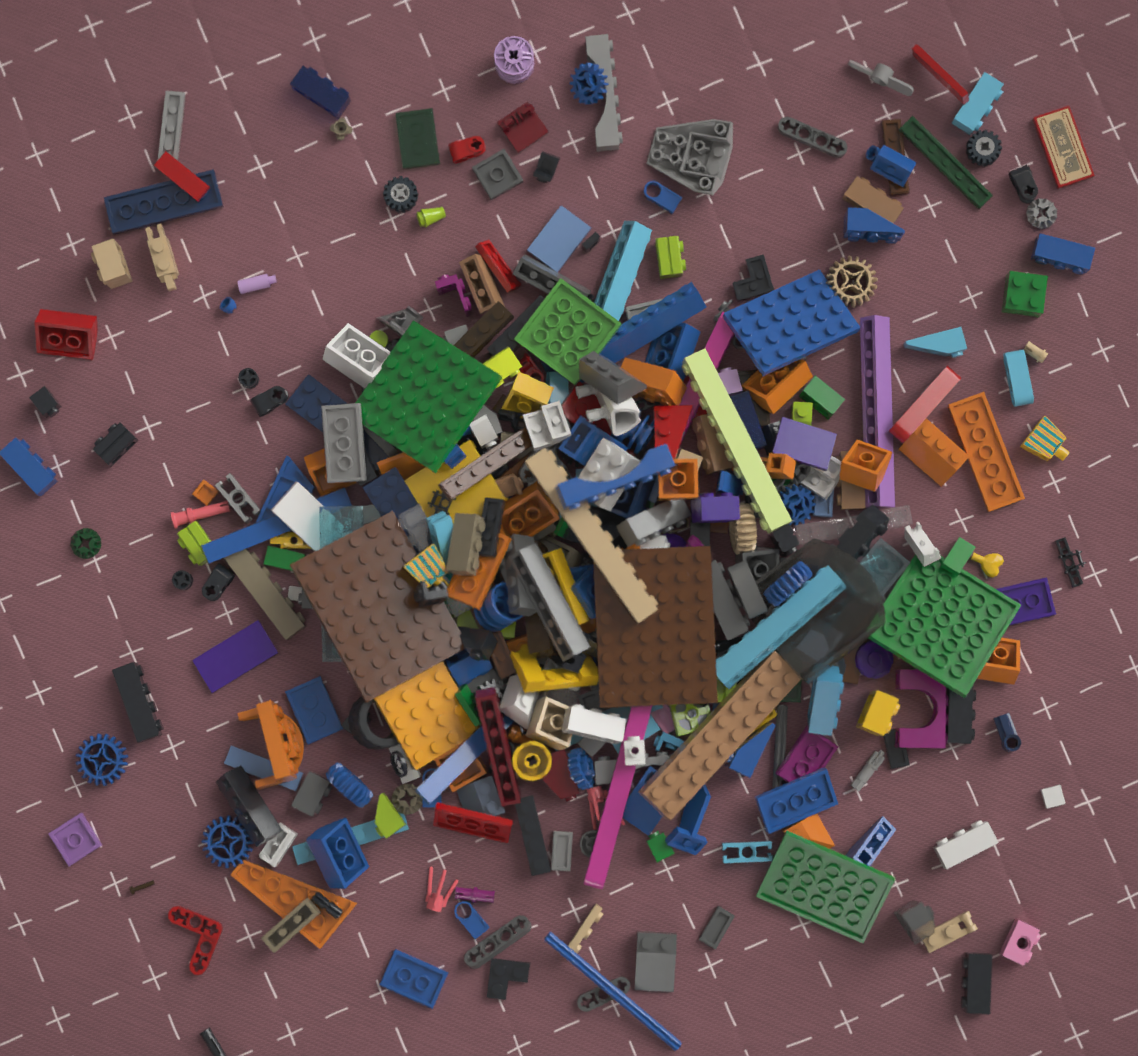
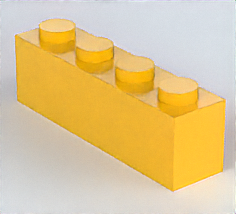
[542,548,589,625]

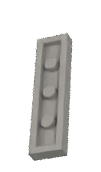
[158,91,186,160]

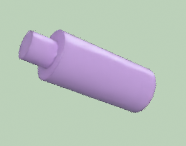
[238,274,277,294]

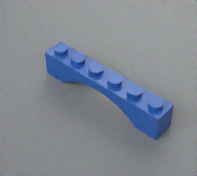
[555,444,675,511]

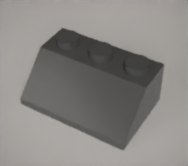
[579,351,647,404]

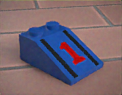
[725,723,776,778]

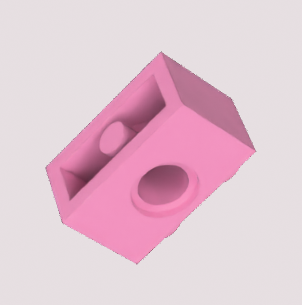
[999,919,1040,966]

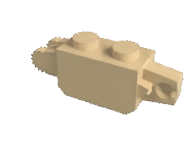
[146,224,179,292]

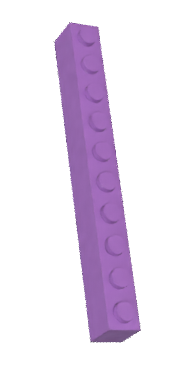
[860,315,895,509]

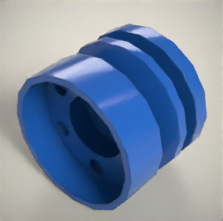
[611,408,655,455]
[474,582,523,632]

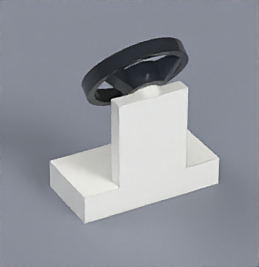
[389,744,422,784]

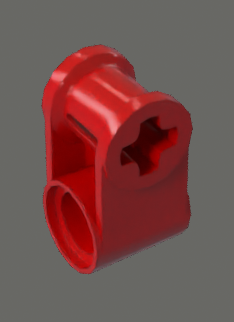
[448,136,486,164]
[519,353,545,383]

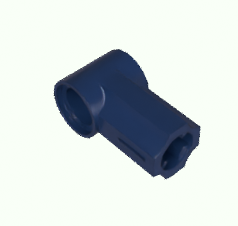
[993,713,1021,752]

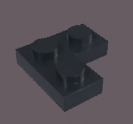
[732,254,774,302]
[486,958,530,1000]

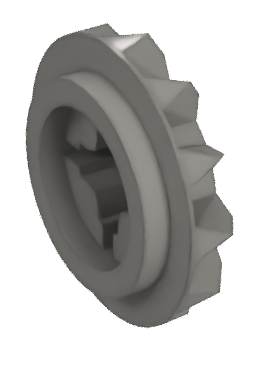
[1026,198,1057,229]

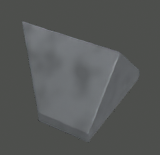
[377,306,424,337]

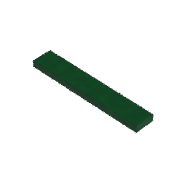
[899,115,993,210]

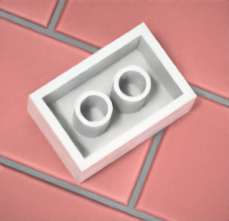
[322,323,391,388]
[578,438,641,511]

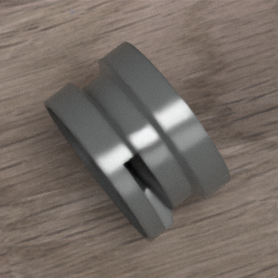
[580,830,597,858]

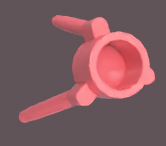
[587,786,625,830]
[425,867,458,912]

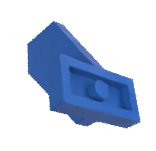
[665,784,711,855]

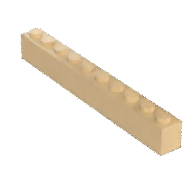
[525,448,658,624]

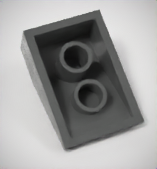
[635,931,677,992]

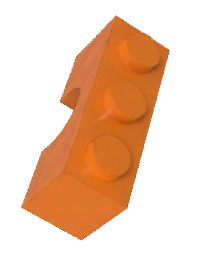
[732,453,796,479]

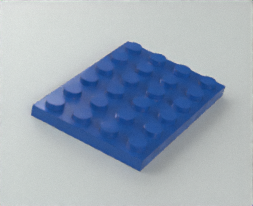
[723,270,861,376]

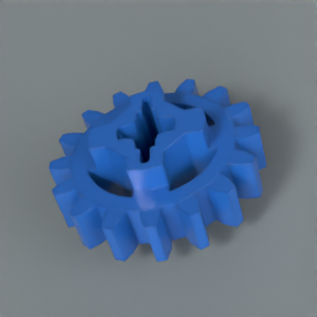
[569,63,609,105]
[779,484,816,527]
[568,747,595,790]

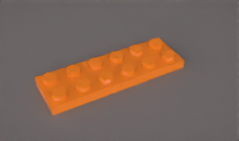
[947,392,1025,512]

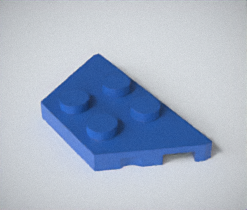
[256,455,315,523]

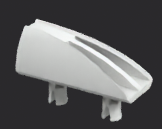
[575,384,641,436]

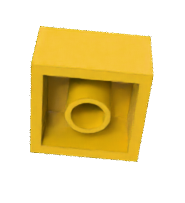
[501,372,554,419]

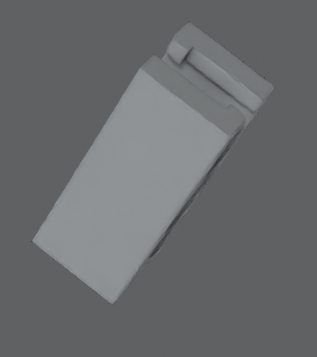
[215,473,261,524]

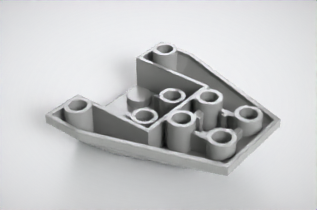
[647,119,733,195]

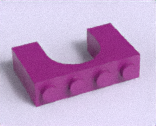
[895,670,948,748]

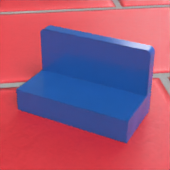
[870,145,916,187]

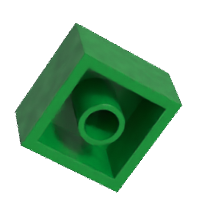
[1001,271,1048,317]

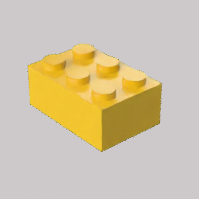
[856,690,900,736]

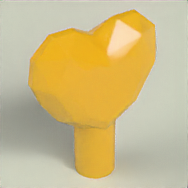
[971,553,1004,578]

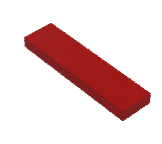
[911,44,969,105]

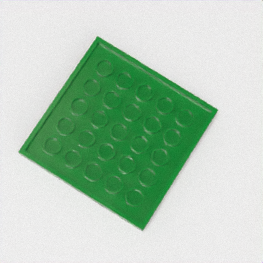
[356,320,503,473]
[864,554,1021,698]

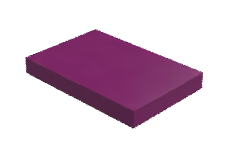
[775,725,839,782]

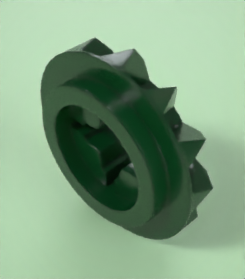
[70,528,101,559]

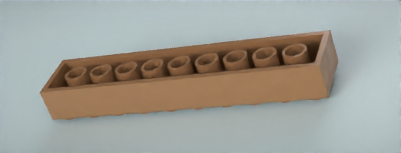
[638,651,802,820]

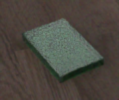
[395,108,440,170]

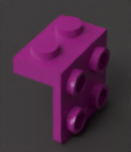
[435,274,472,317]

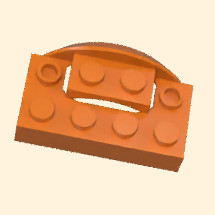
[237,700,304,790]

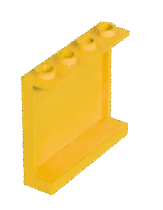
[405,440,508,524]

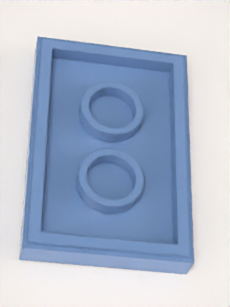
[527,205,591,272]

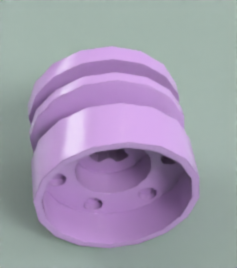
[494,36,534,84]

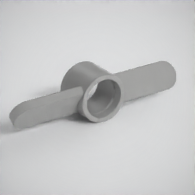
[848,60,914,96]

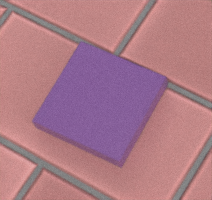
[48,813,102,867]

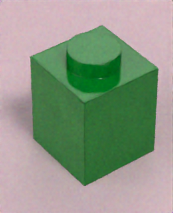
[646,831,675,862]

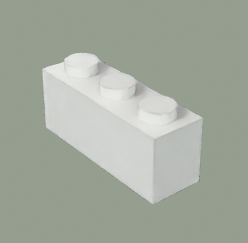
[562,704,626,744]
[933,820,999,869]

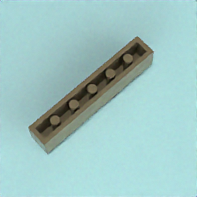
[224,548,306,640]

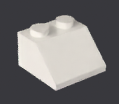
[500,675,539,729]

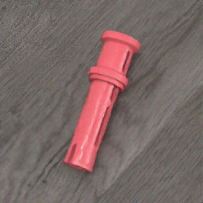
[171,500,231,529]

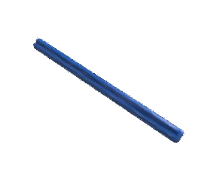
[544,932,682,1051]

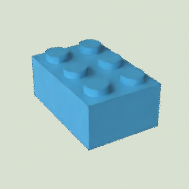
[807,664,844,736]

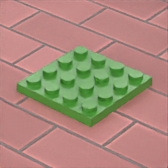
[514,278,622,386]

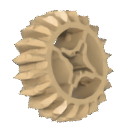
[826,256,878,307]
[729,503,757,554]

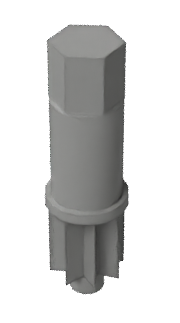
[851,750,885,791]

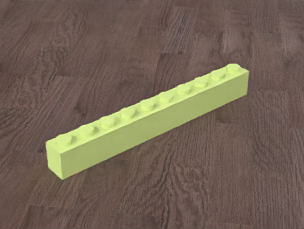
[682,349,792,534]

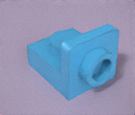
[653,732,684,753]

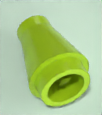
[416,207,446,227]

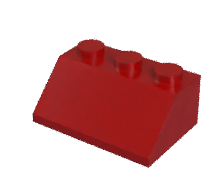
[35,309,98,360]

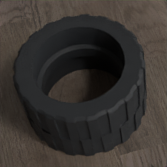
[348,696,399,750]

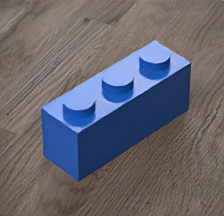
[1031,233,1095,274]
[0,437,58,496]

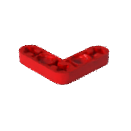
[168,906,223,975]

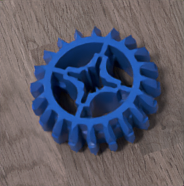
[764,561,812,606]
[75,734,129,786]
[326,762,373,808]
[201,815,254,868]

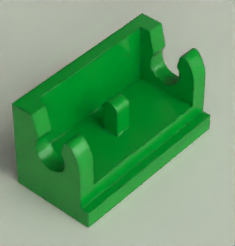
[799,375,845,420]

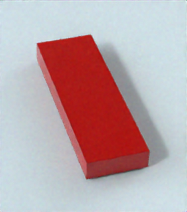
[154,151,210,202]
[475,240,521,293]

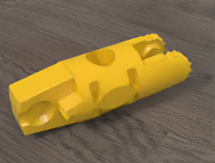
[270,531,311,549]

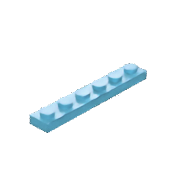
[292,812,409,865]

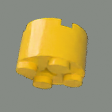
[512,741,552,781]

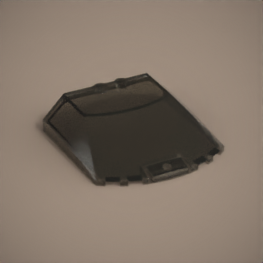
[737,538,886,684]

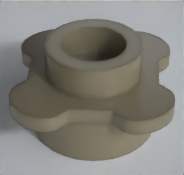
[330,118,353,140]

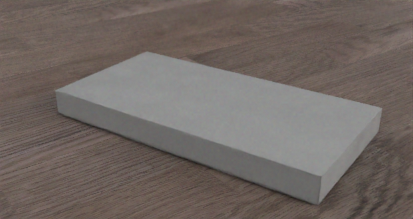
[321,403,367,483]

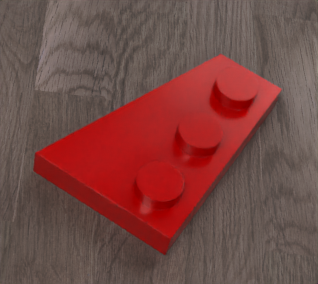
[654,405,693,459]

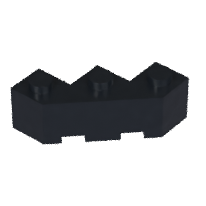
[821,505,890,579]

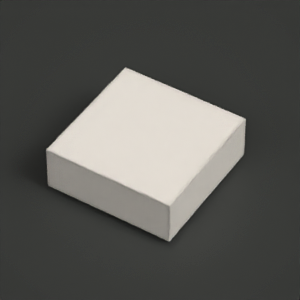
[1041,785,1066,809]

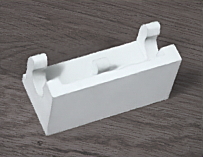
[905,522,941,567]
[259,822,298,867]

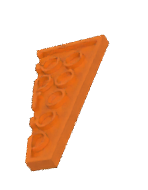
[230,859,357,949]

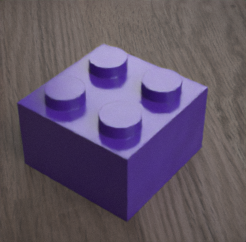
[691,493,740,523]

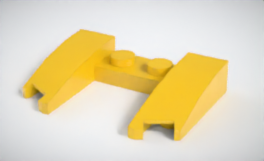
[510,644,599,693]

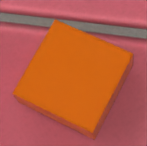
[192,479,219,506]

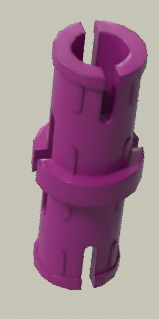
[455,887,495,903]

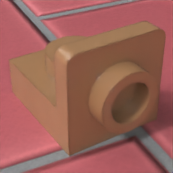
[495,473,524,497]

